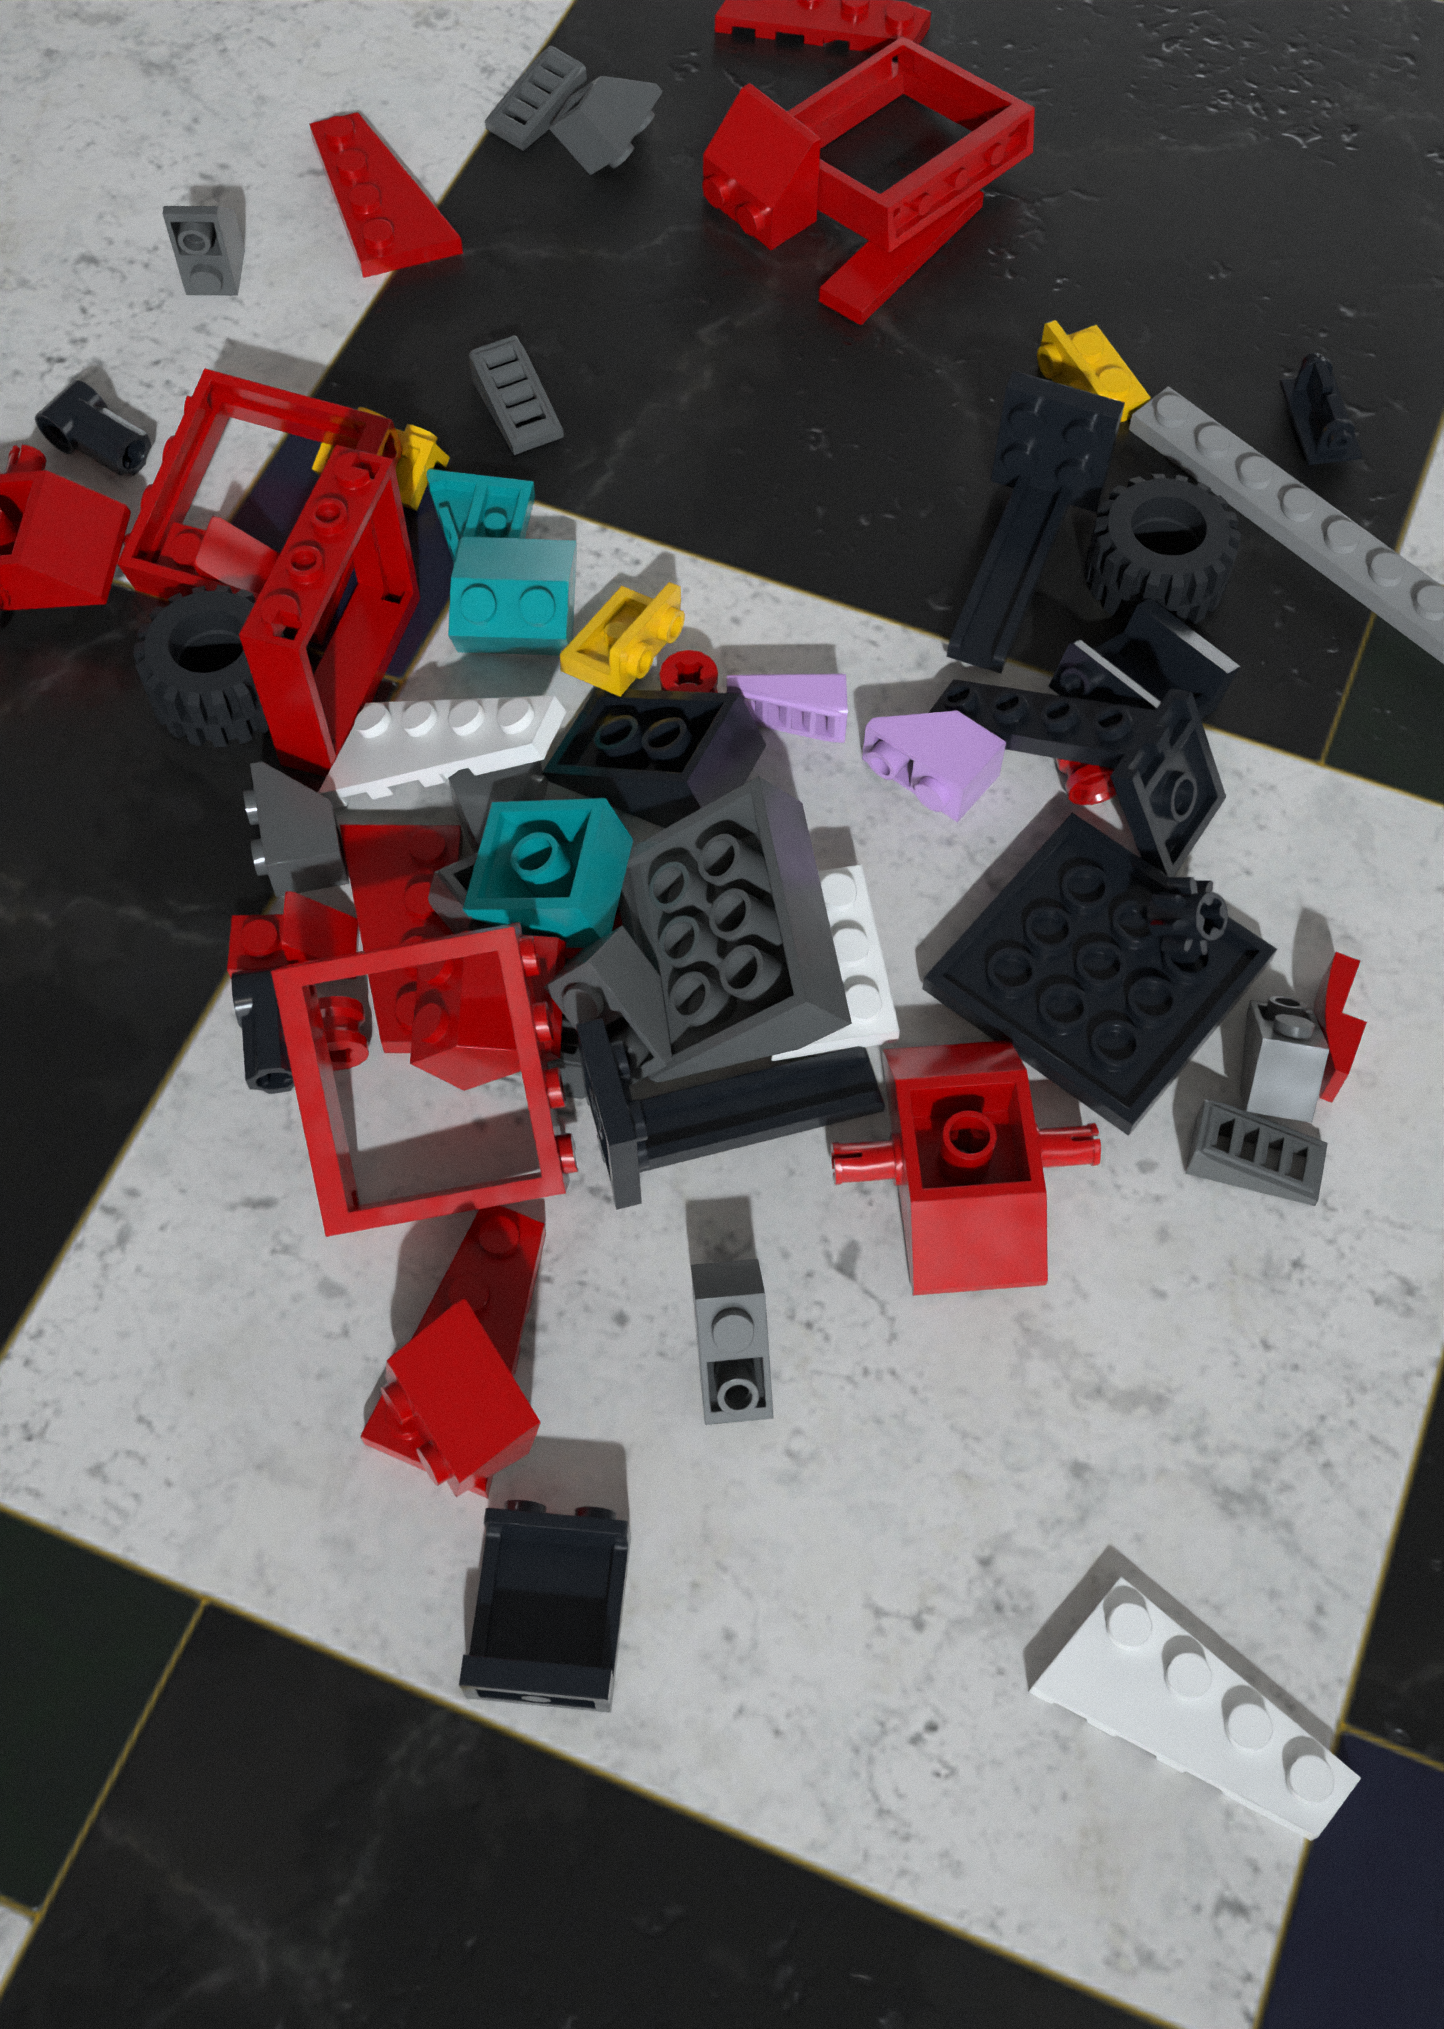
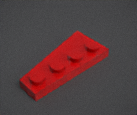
[715,0,931,56]
[309,112,463,278]
[339,824,463,1053]
[360,1205,546,1499]

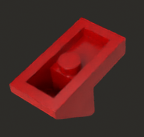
[156,516,280,594]
[227,891,360,979]

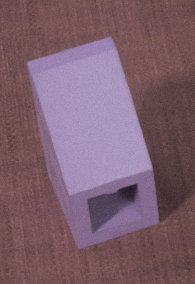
[862,711,1006,822]

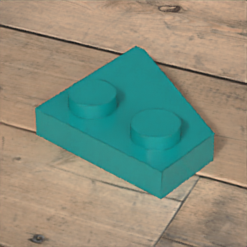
[426,469,535,564]

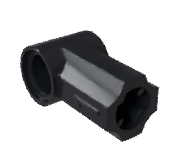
[35,380,152,476]
[231,965,295,1094]

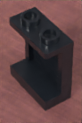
[1048,598,1240,719]
[459,1500,631,1713]

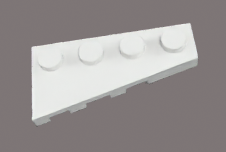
[318,695,566,809]
[1029,1577,1361,1841]

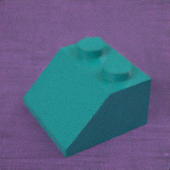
[448,537,577,656]
[462,798,633,948]

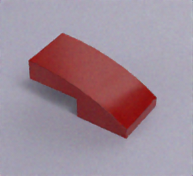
[1313,952,1367,1103]

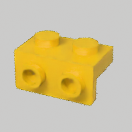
[560,582,685,697]

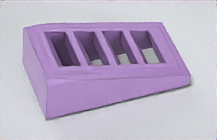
[727,674,848,743]

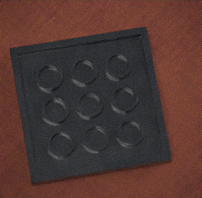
[922,812,1277,1136]

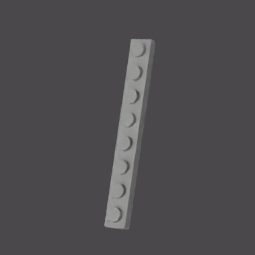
[1129,386,1444,664]

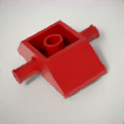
[0,444,131,611]
[831,1040,1101,1296]

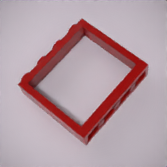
[787,36,1035,253]
[117,368,403,645]
[239,445,420,777]
[271,922,579,1237]

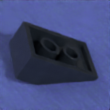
[542,688,767,828]

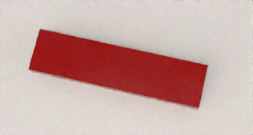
[819,190,984,325]

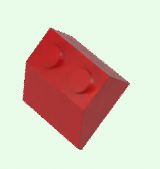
[702,83,821,250]
[410,931,566,1091]
[380,1298,541,1497]

